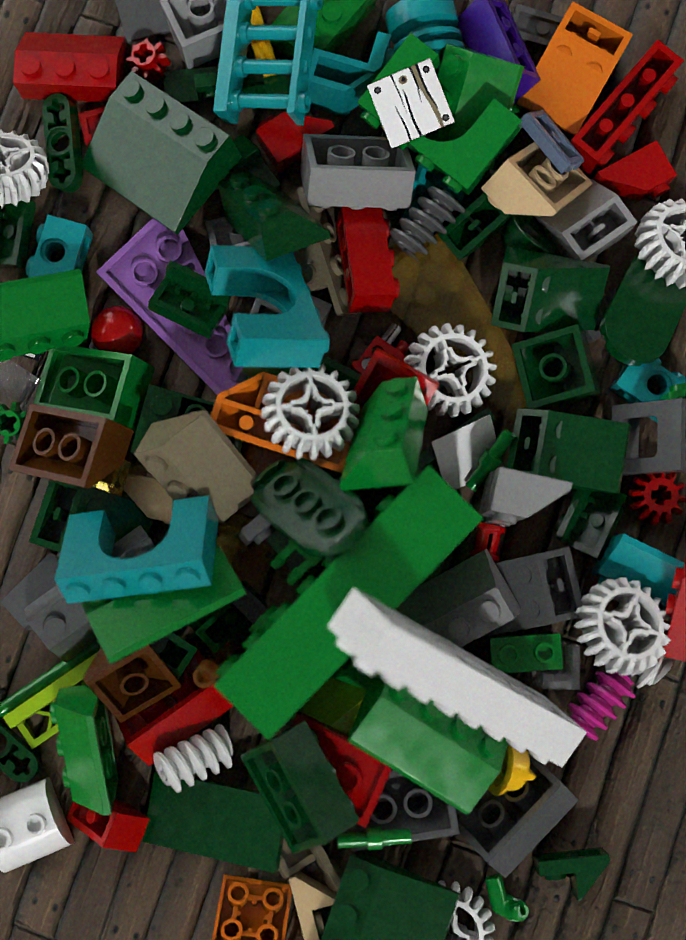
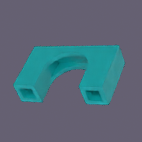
[205,245,330,368]
[54,495,219,604]

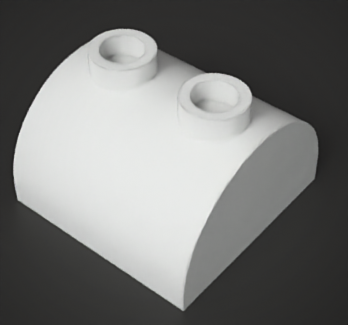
[0,777,75,873]

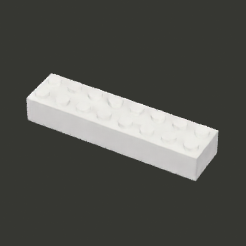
[327,588,587,767]

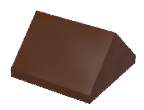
[83,644,182,723]

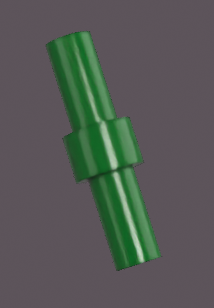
[465,429,516,491]
[338,827,412,850]

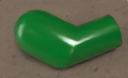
[485,874,529,922]

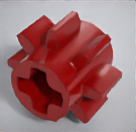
[126,38,171,84]

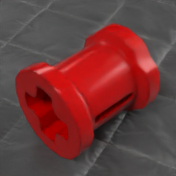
[469,522,506,562]

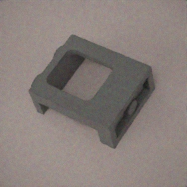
[611,398,686,477]

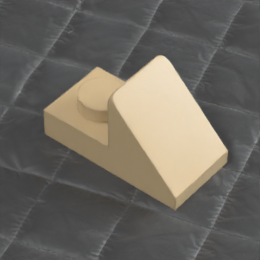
[289,871,337,940]

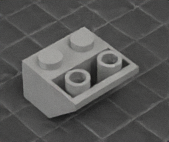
[535,178,637,261]

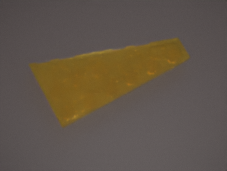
[390,233,527,424]

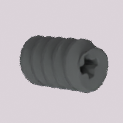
[389,186,466,263]

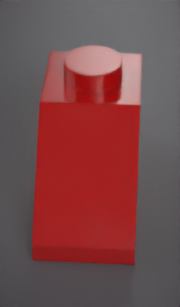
[256,112,335,174]
[593,140,677,201]
[66,799,150,853]

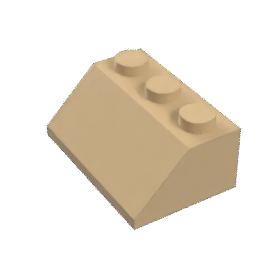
[481,142,593,216]

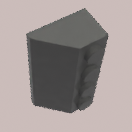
[24,525,156,663]

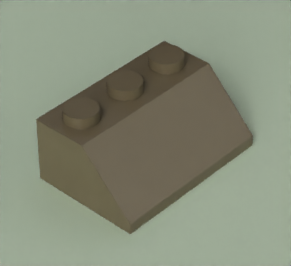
[134,409,258,523]

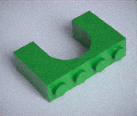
[357,33,522,195]

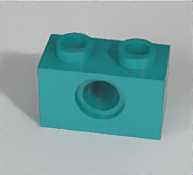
[26,214,93,278]
[609,358,686,424]

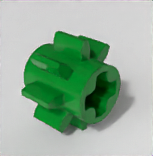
[0,401,27,444]

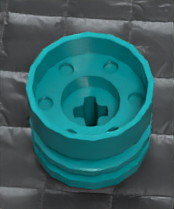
[385,0,465,75]

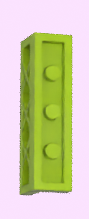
[3,652,98,749]

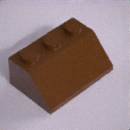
[8,403,134,489]

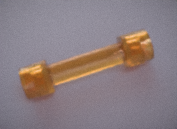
[193,642,233,688]

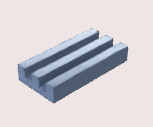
[521,110,584,174]

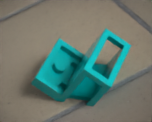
[308,31,395,117]

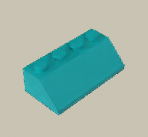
[591,534,684,618]

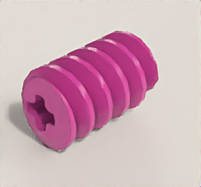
[567,665,636,741]

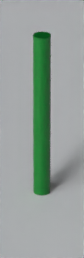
[0,640,101,719]

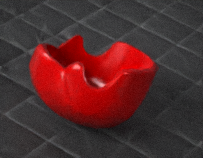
[91,305,144,354]

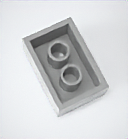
[300,134,416,211]

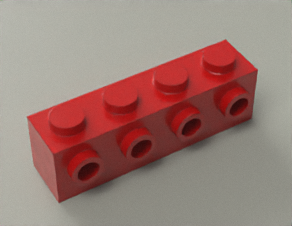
[570,39,684,175]

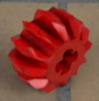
[626,472,686,526]

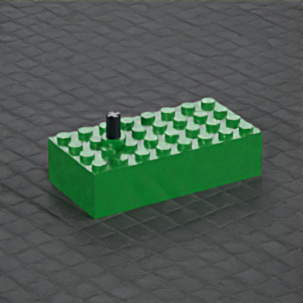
[213,465,483,740]

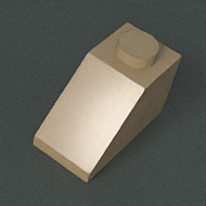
[115,462,174,524]

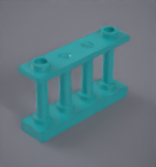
[213,0,323,125]

